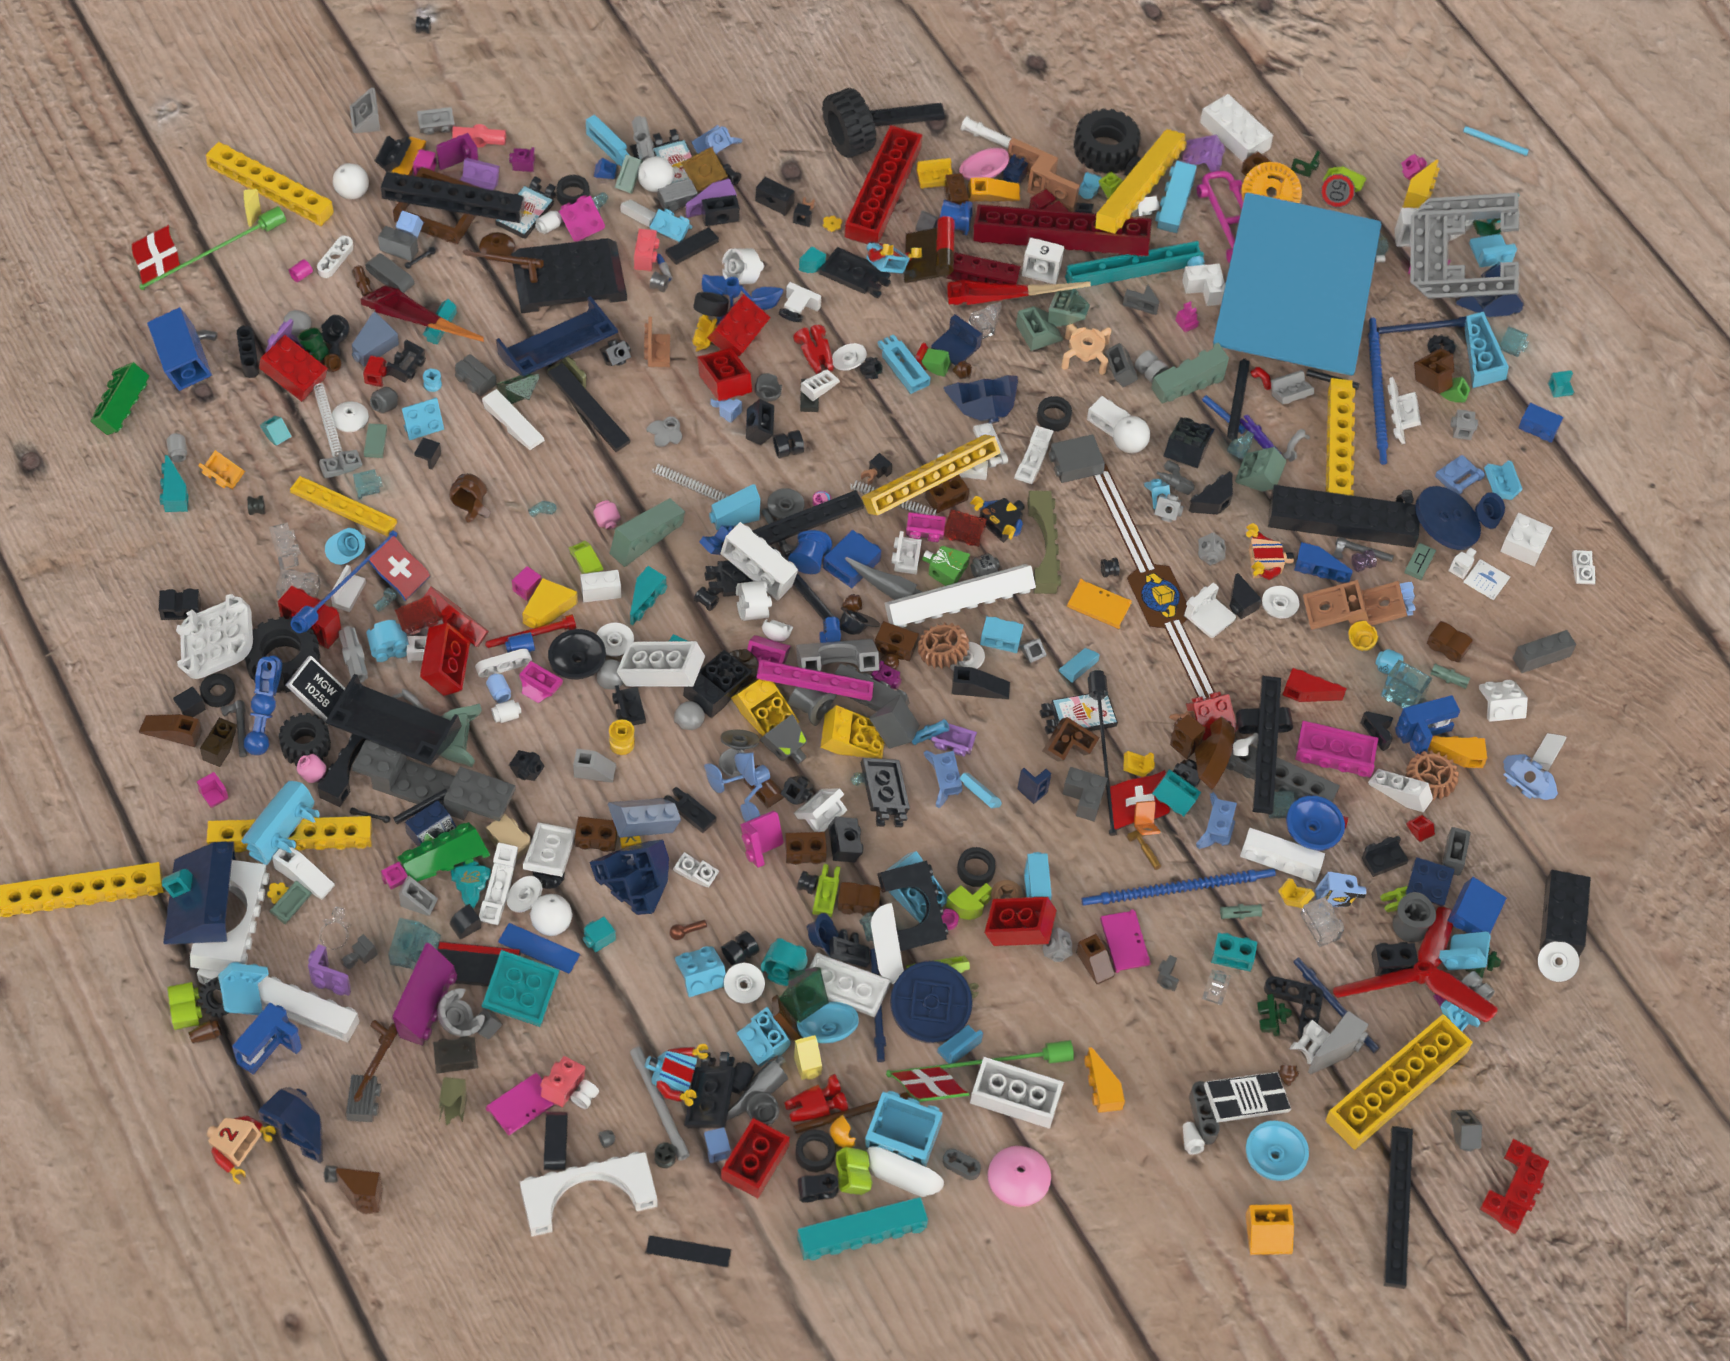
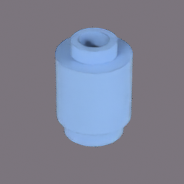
[486,674,511,703]

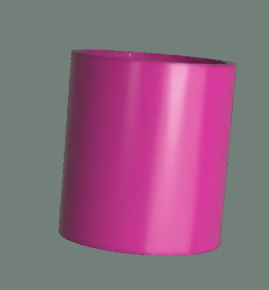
[288,259,313,282]

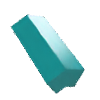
[423,299,457,345]

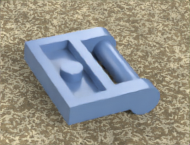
[1435,455,1485,495]

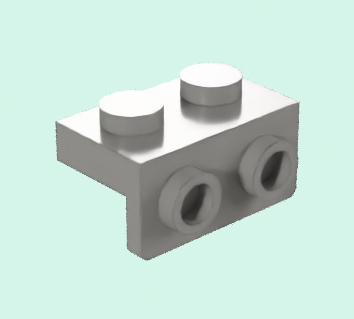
[417,107,455,135]
[1271,370,1314,404]

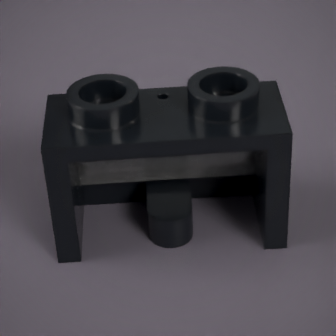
[386,339,426,383]

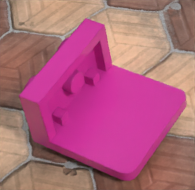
[559,195,605,242]
[906,512,946,542]
[740,811,784,868]

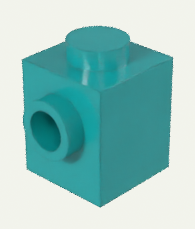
[583,916,616,953]

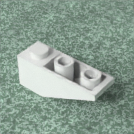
[1368,769,1433,812]
[272,847,335,900]

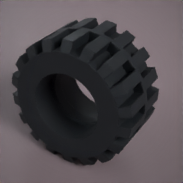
[279,713,331,766]

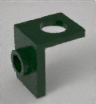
[1291,150,1320,178]
[1472,218,1501,237]

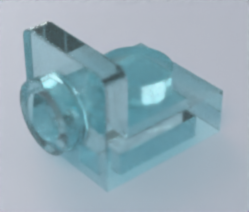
[1227,431,1254,459]

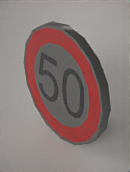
[1321,174,1355,208]

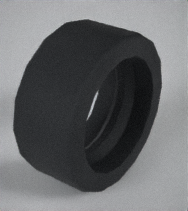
[556,175,590,205]
[693,292,729,317]
[1037,396,1072,431]
[957,847,996,887]
[795,1129,836,1173]

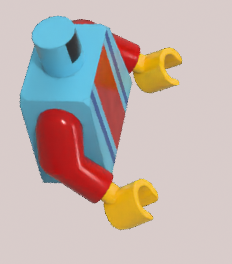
[866,241,922,274]
[645,1044,708,1106]

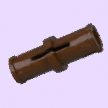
[352,265,373,297]

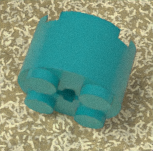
[761,938,808,986]

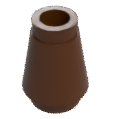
[189,1019,222,1044]

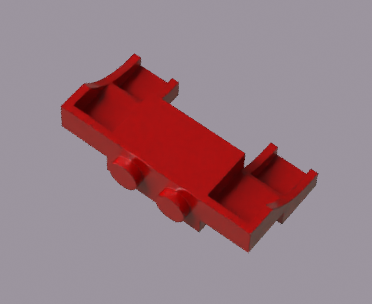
[1480,1138,1550,1234]

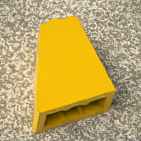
[522,578,578,628]

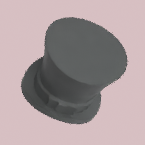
[788,687,837,726]
[1392,892,1436,943]

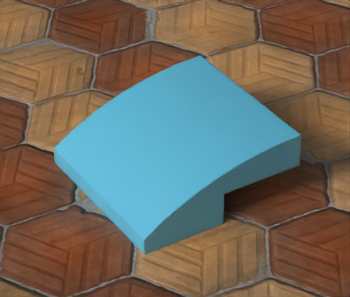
[959,773,1002,809]

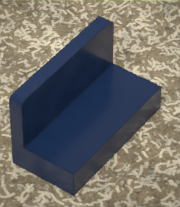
[1017,768,1052,804]

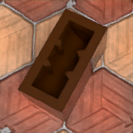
[744,765,785,809]

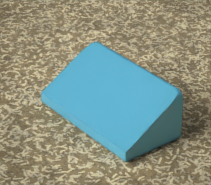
[1059,648,1100,683]

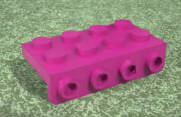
[1295,721,1378,777]

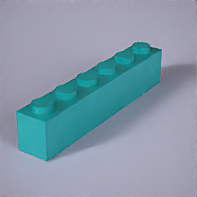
[797,1197,928,1261]

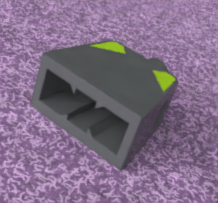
[760,714,807,764]

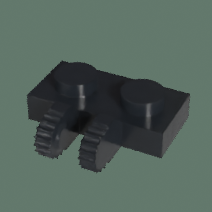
[830,929,870,968]

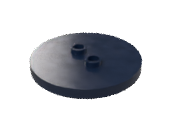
[1415,486,1481,550]
[890,961,972,1043]

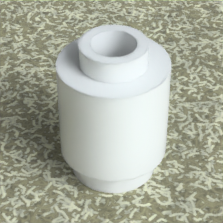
[535,211,562,234]
[491,700,521,723]

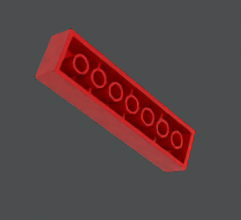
[844,125,923,244]

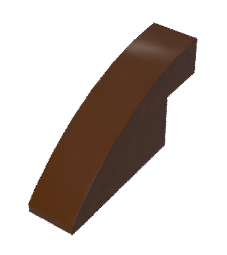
[1194,716,1235,790]

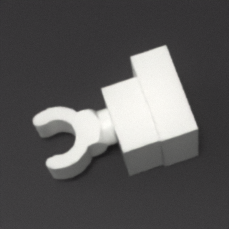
[1449,547,1477,579]

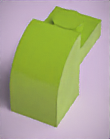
[946,883,992,920]

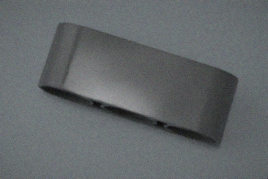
[365,253,415,293]
[1189,1081,1220,1145]

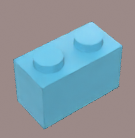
[980,616,1024,653]

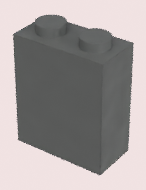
[1049,434,1105,483]

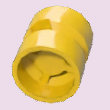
[609,719,635,755]

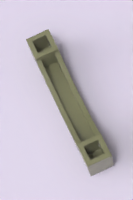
[1027,491,1061,594]

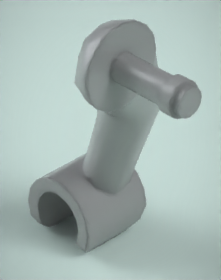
[1282,429,1310,462]
[392,689,431,712]

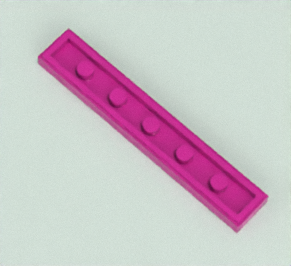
[756,660,874,701]

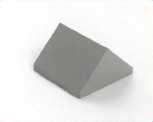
[350,87,380,133]

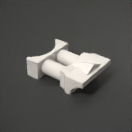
[1289,1020,1330,1064]

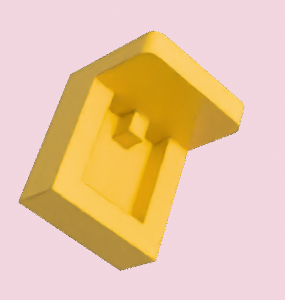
[1123,751,1155,777]
[1278,878,1315,908]

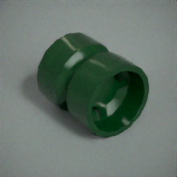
[297,328,329,361]

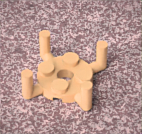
[1061,323,1111,375]

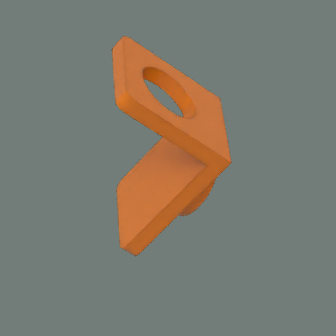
[1134,801,1160,835]

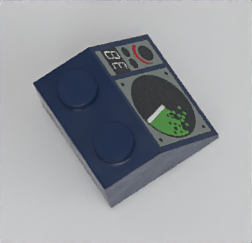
[405,801,456,847]

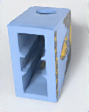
[1315,872,1366,907]

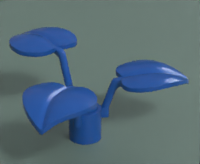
[702,274,783,327]

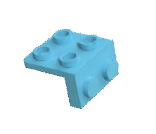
[1469,234,1517,268]
[1439,932,1491,971]
[675,946,726,997]
[218,962,269,1015]

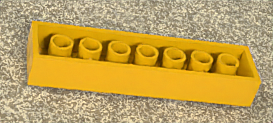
[1325,1014,1473,1150]

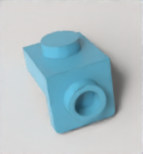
[1079,172,1102,199]

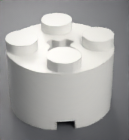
[722,248,764,284]
[736,580,772,621]

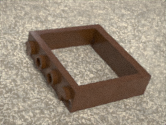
[393,167,481,245]

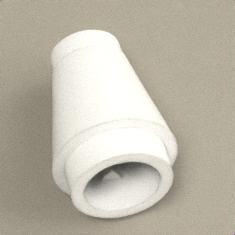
[1182,1122,1205,1155]

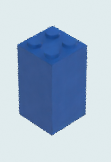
[147,307,212,391]

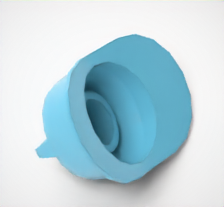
[325,528,366,565]

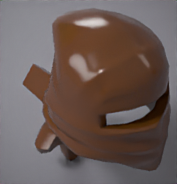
[449,473,491,523]

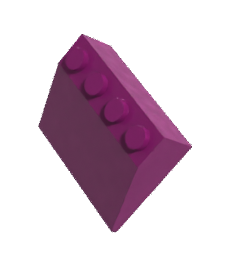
[392,942,457,1046]

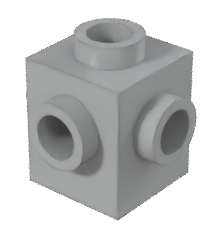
[1450,410,1478,440]
[1154,494,1184,522]
[1198,532,1226,566]
[1043,927,1072,962]

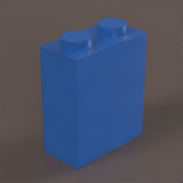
[823,530,881,589]
[1447,877,1506,934]

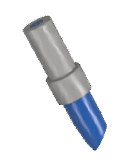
[657,253,673,282]

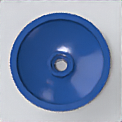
[1286,796,1345,850]

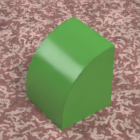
[922,348,951,377]
[1440,377,1471,403]

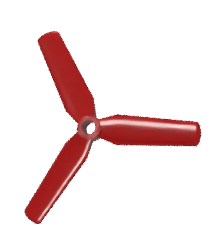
[1332,907,1498,1022]

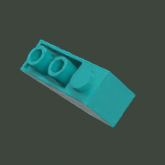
[160,455,189,512]
[630,566,667,626]

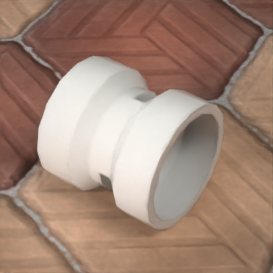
[570,1080,599,1109]

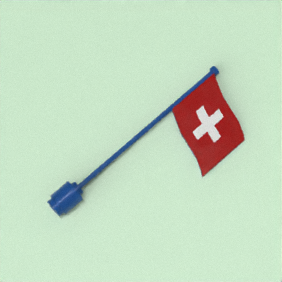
[290,530,430,633]

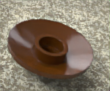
[479,232,515,261]

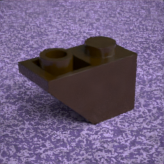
[200,717,237,767]

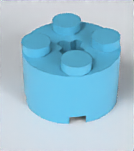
[366,620,409,662]

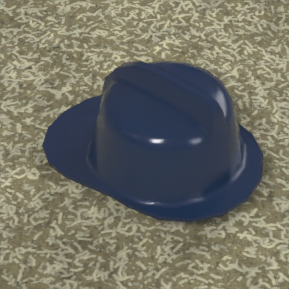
[1475,492,1505,529]
[806,913,839,959]

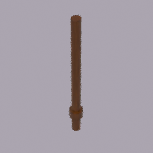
[793,1092,913,1134]

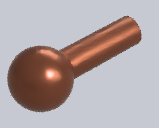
[669,919,708,940]

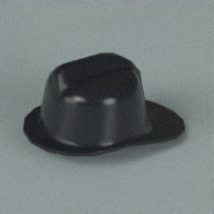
[840,607,880,635]

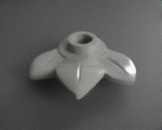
[646,416,682,447]

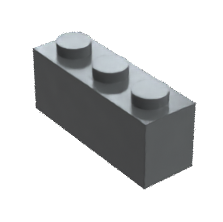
[1513,630,1576,673]

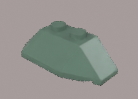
[1048,289,1090,327]

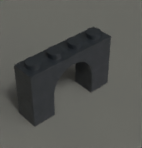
[877,861,948,951]

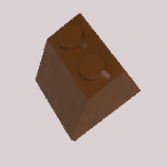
[336,1168,383,1214]

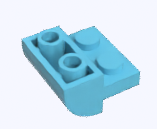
[737,1007,791,1067]

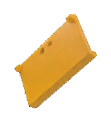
[1067,579,1132,629]

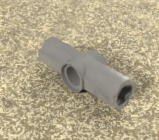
[632,116,655,161]
[339,626,368,683]

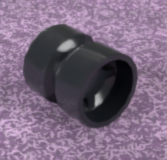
[773,430,804,458]
[721,931,760,966]

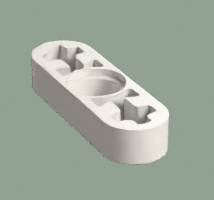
[317,236,353,278]
[475,649,532,678]

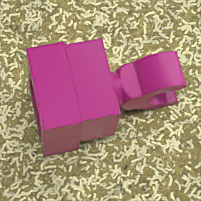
[1175,301,1199,332]

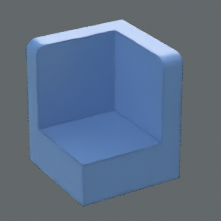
[704,1127,731,1163]

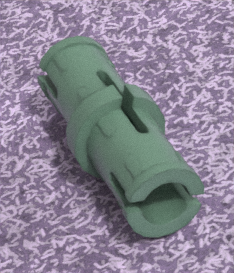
[1430,663,1470,689]
[1220,904,1262,920]

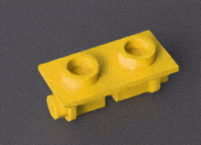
[692,314,718,352]

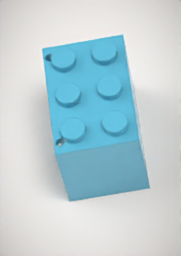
[865,1091,942,1167]

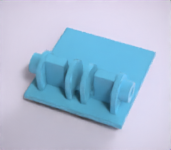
[402,397,444,440]

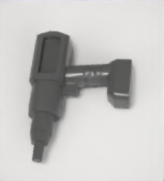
[1156,460,1195,495]

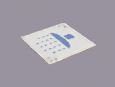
[1463,559,1510,600]

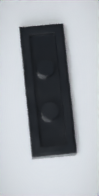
[666,227,719,265]

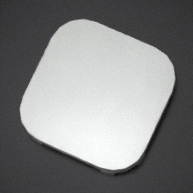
[176,594,253,679]

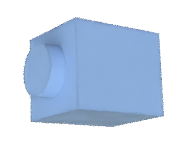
[396,211,424,238]

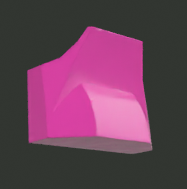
[519,661,563,703]

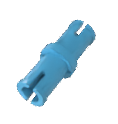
[912,719,950,745]

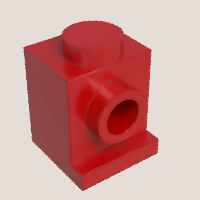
[363,355,387,387]

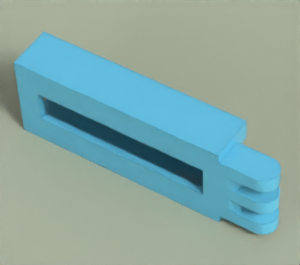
[586,114,629,167]
[877,334,930,394]

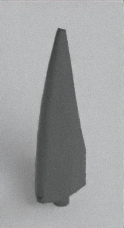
[845,557,922,600]
[727,1055,788,1121]

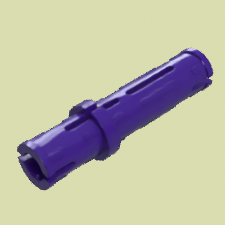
[1240,414,1282,455]

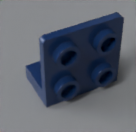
[931,314,982,365]
[1406,857,1455,906]

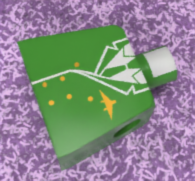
[922,546,970,586]

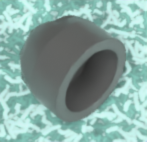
[598,1130,616,1149]
[324,1165,338,1183]

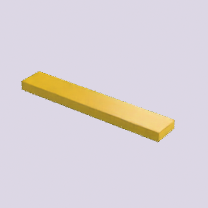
[290,476,397,537]

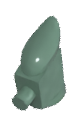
[440,704,482,768]

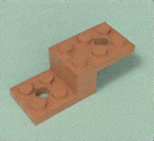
[1008,137,1080,212]
[1303,580,1408,630]

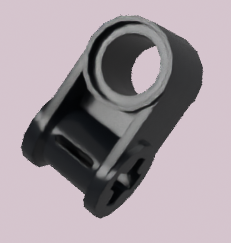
[797,1173,838,1203]

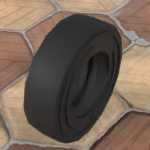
[200,673,236,708]

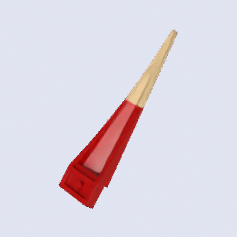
[947,280,1091,305]

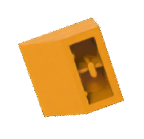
[1245,1204,1294,1255]

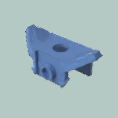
[691,125,742,154]
[924,750,963,808]
[1503,754,1558,800]
[1196,792,1237,849]

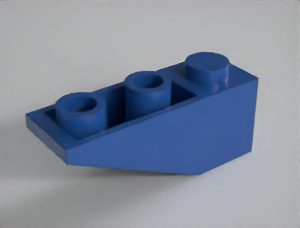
[1294,542,1353,583]

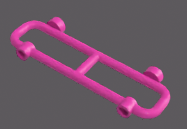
[1196,171,1243,263]

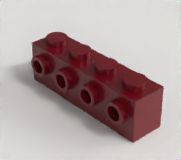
[946,252,1021,285]

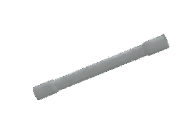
[630,1047,690,1160]

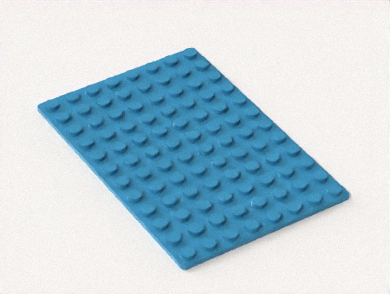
[1213,193,1381,376]

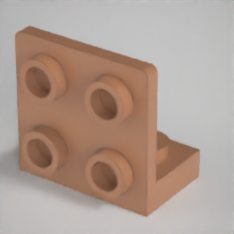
[644,317,670,367]

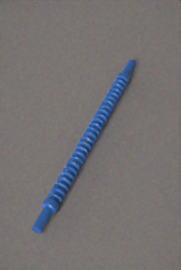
[1368,318,1388,465]
[1081,869,1276,906]

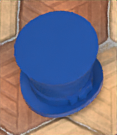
[940,199,973,235]
[788,530,832,574]

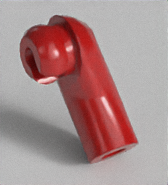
[1250,367,1271,390]

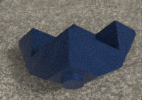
[1456,261,1524,317]
[944,375,1018,424]
[589,839,669,915]
[258,1087,323,1164]

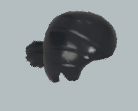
[321,314,350,357]

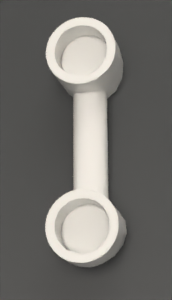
[1233,733,1258,756]

